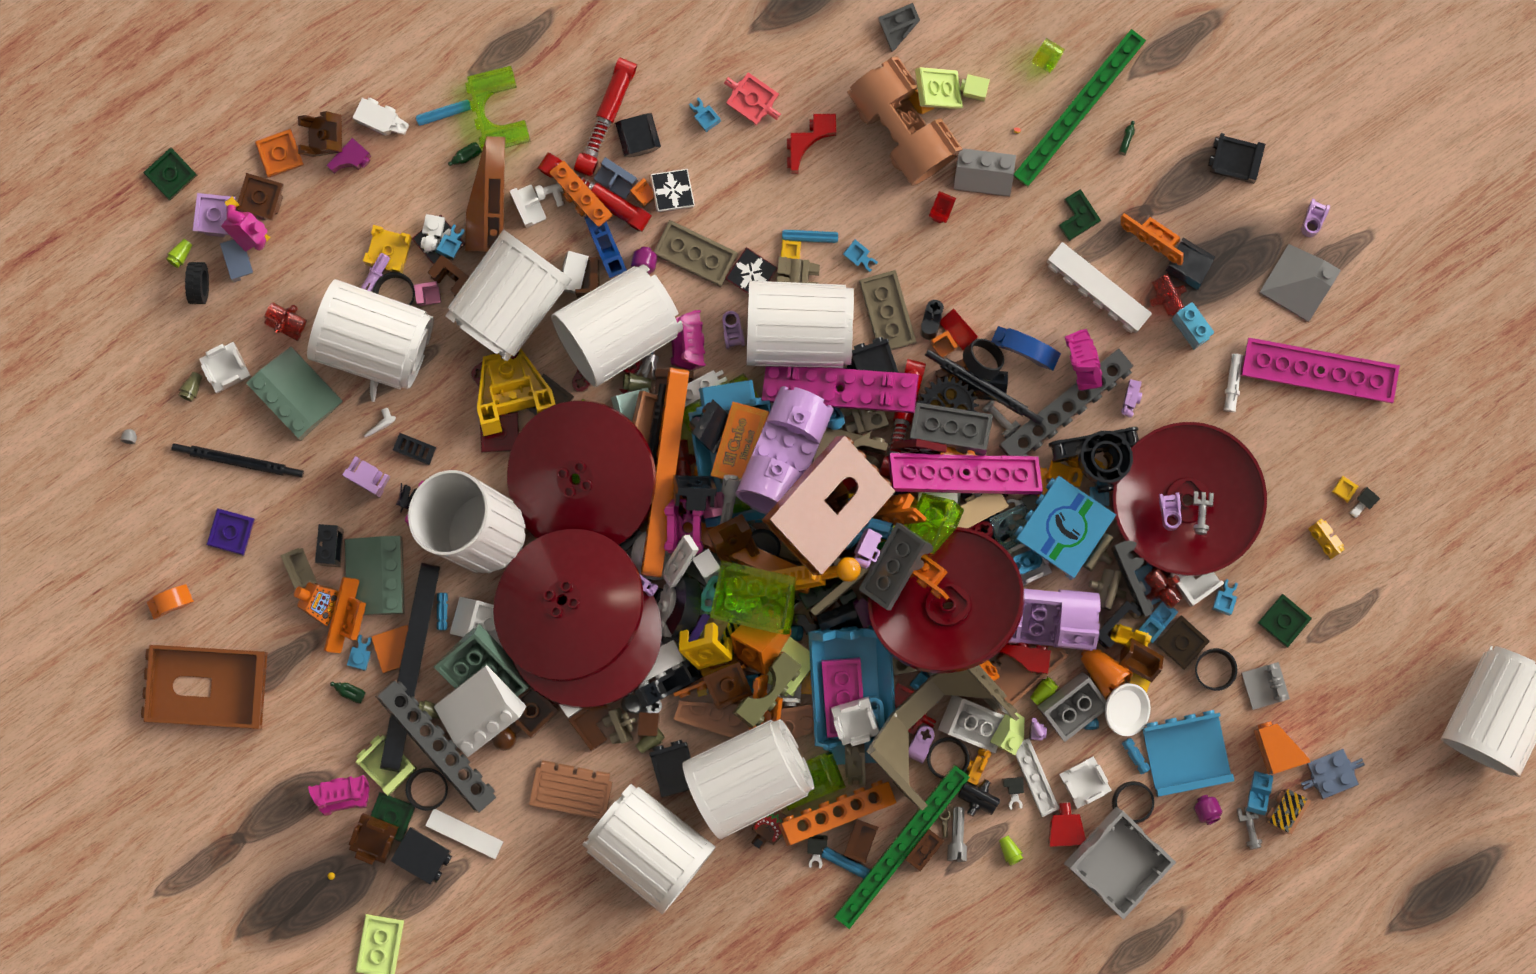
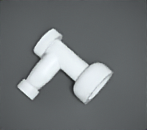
[534,182,564,207]

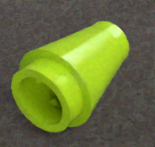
[166,239,193,268]
[1030,677,1059,705]
[999,835,1024,866]

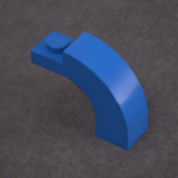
[584,216,627,278]
[992,326,1061,371]

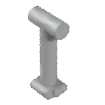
[982,400,1021,439]

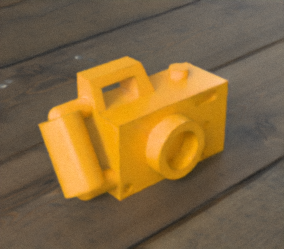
[966,748,991,785]

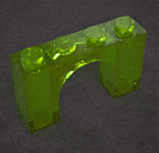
[465,66,531,148]

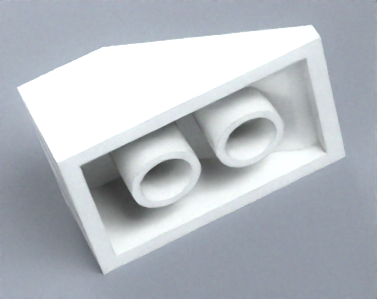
[938,695,1004,753]

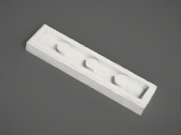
[1015,738,1059,817]
[425,809,504,859]

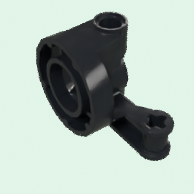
[1048,427,1139,493]

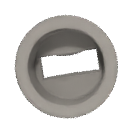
[120,429,137,444]

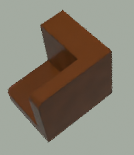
[638,712,660,738]

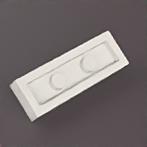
[662,535,699,588]

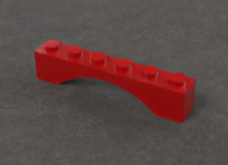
[999,643,1051,674]

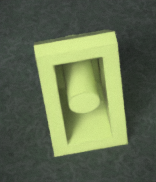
[990,713,1025,755]

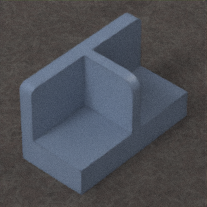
[594,157,638,199]
[220,239,253,282]

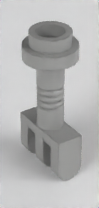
[1193,491,1214,535]
[1237,807,1262,850]

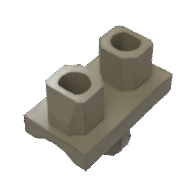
[602,708,637,744]

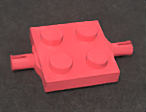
[724,72,781,125]

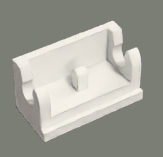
[561,251,589,294]

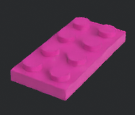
[821,657,863,738]

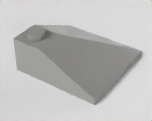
[1259,244,1341,322]

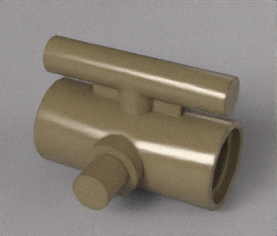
[1083,533,1113,572]
[1089,568,1127,611]

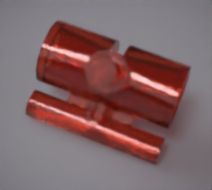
[1150,273,1187,317]
[264,302,307,341]
[676,439,696,476]
[1144,567,1182,609]

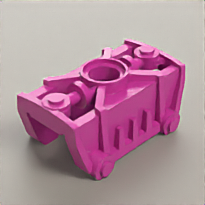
[670,310,706,370]
[1065,329,1102,390]
[664,499,703,556]
[308,775,370,816]

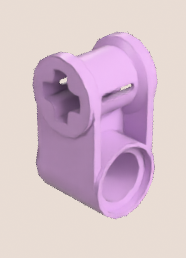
[1301,198,1330,237]
[722,311,745,349]
[1159,492,1182,531]
[909,725,935,764]

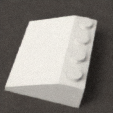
[434,665,526,757]

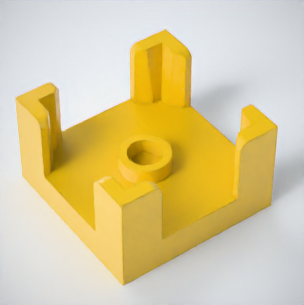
[363,225,412,274]
[679,622,733,670]

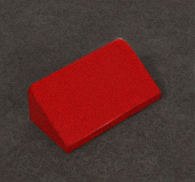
[940,308,978,351]

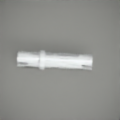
[1224,354,1244,412]

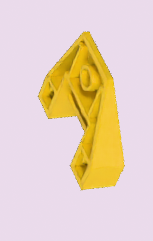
[477,348,556,436]

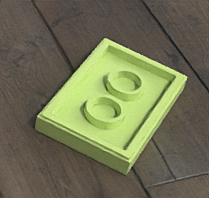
[915,67,963,109]
[355,914,404,974]

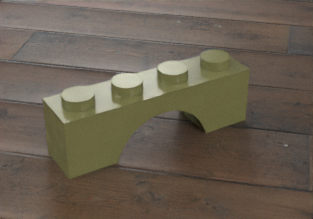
[733,651,802,728]

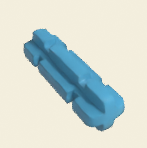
[437,593,448,631]
[1122,738,1150,774]

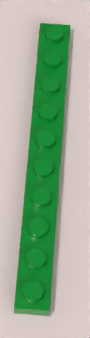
[1014,29,1146,188]
[834,764,970,929]

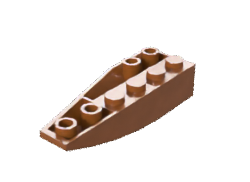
[465,136,505,252]

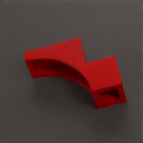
[787,114,836,174]

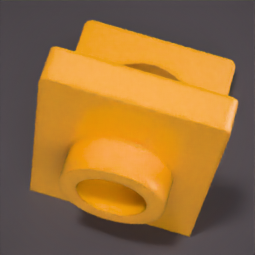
[1046,460,1083,487]

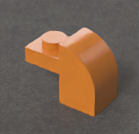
[147,584,194,620]

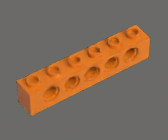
[778,780,897,846]

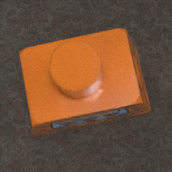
[294,582,339,626]

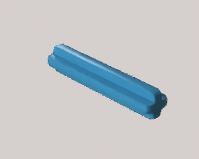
[416,99,471,126]
[782,230,838,243]
[821,847,870,878]

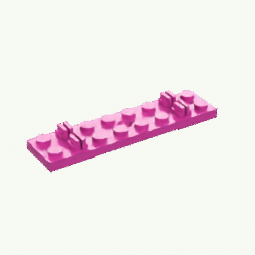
[1241,338,1400,404]
[762,366,919,413]
[888,453,1043,495]

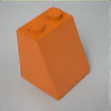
[731,604,792,675]
[1254,721,1310,774]

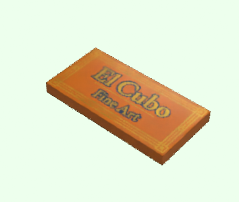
[711,401,769,480]

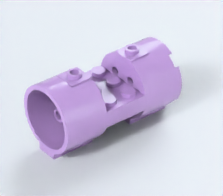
[736,386,833,515]
[1008,589,1100,651]

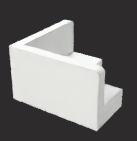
[1168,572,1224,607]

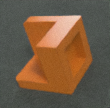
[630,178,654,208]
[931,330,958,357]

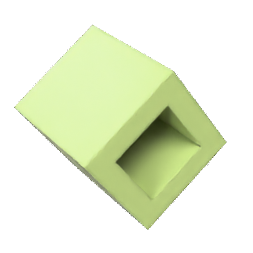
[960,74,990,102]

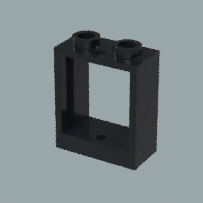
[315,524,344,567]

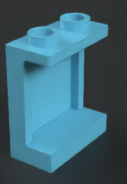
[1172,302,1214,350]

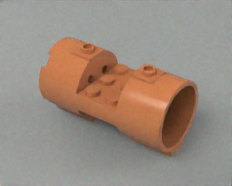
[847,56,963,186]

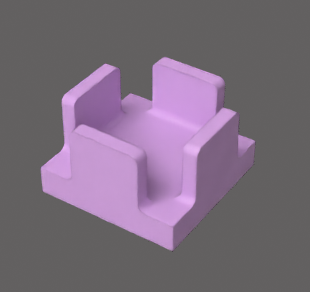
[193,193,237,237]
[342,456,390,498]

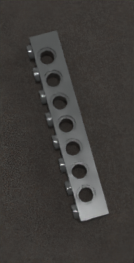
[999,349,1133,456]
[375,681,496,813]

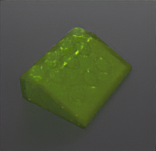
[710,560,796,635]

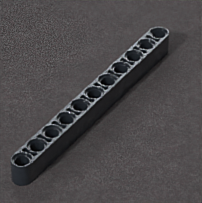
[380,562,440,772]

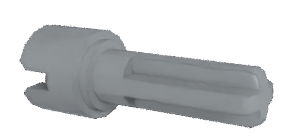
[720,475,742,524]
[947,807,967,862]

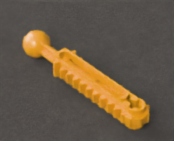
[733,557,861,599]

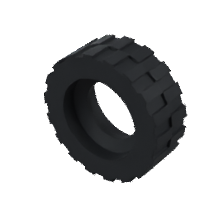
[185,262,209,304]

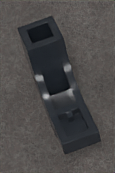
[665,573,701,637]
[634,662,703,708]

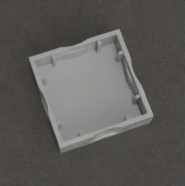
[1064,807,1176,920]

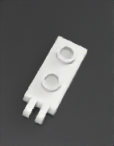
[685,370,727,407]
[658,583,676,637]

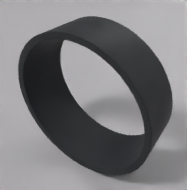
[373,272,415,306]
[963,339,1004,379]
[1195,648,1238,691]
[927,737,970,779]
[405,768,448,811]
[1112,781,1155,824]

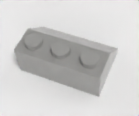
[953,148,1016,197]
[1037,672,1107,742]

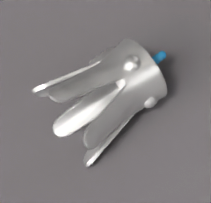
[636,352,659,380]

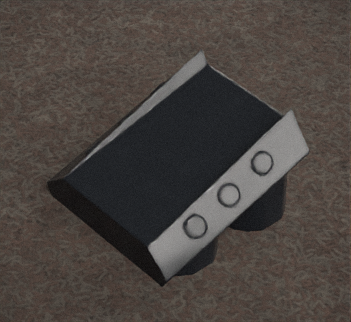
[615,113,661,157]
[1165,238,1215,290]
[689,399,728,454]

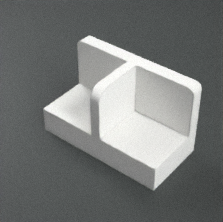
[510,185,546,228]

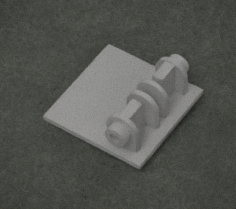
[1242,662,1290,710]

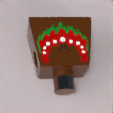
[751,810,787,850]

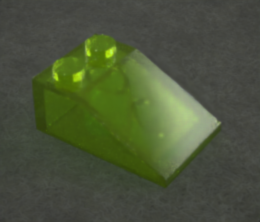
[907,493,964,554]
[787,752,846,811]

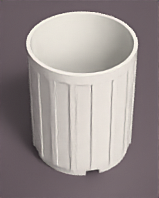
[445,229,572,361]
[551,265,683,387]
[307,279,434,389]
[747,281,854,368]
[408,470,526,573]
[1441,646,1536,777]
[683,719,814,839]
[582,784,716,914]

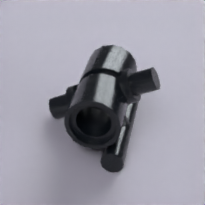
[958,779,1000,817]

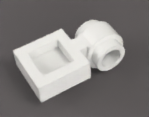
[421,214,445,252]

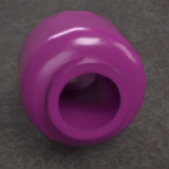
[631,247,657,275]
[1194,795,1223,825]

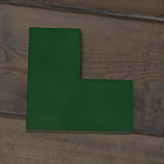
[1059,189,1101,241]

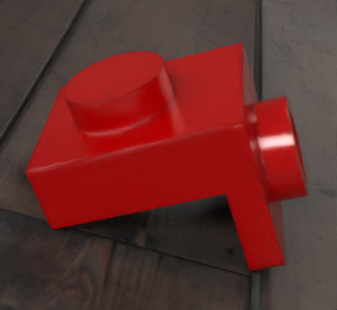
[929,191,956,223]

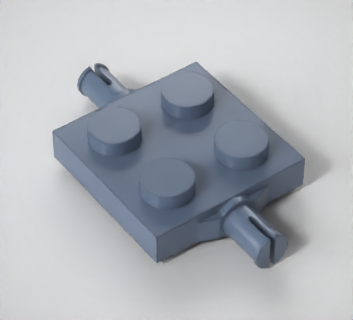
[1301,749,1365,800]

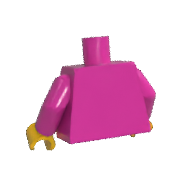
[221,196,271,252]

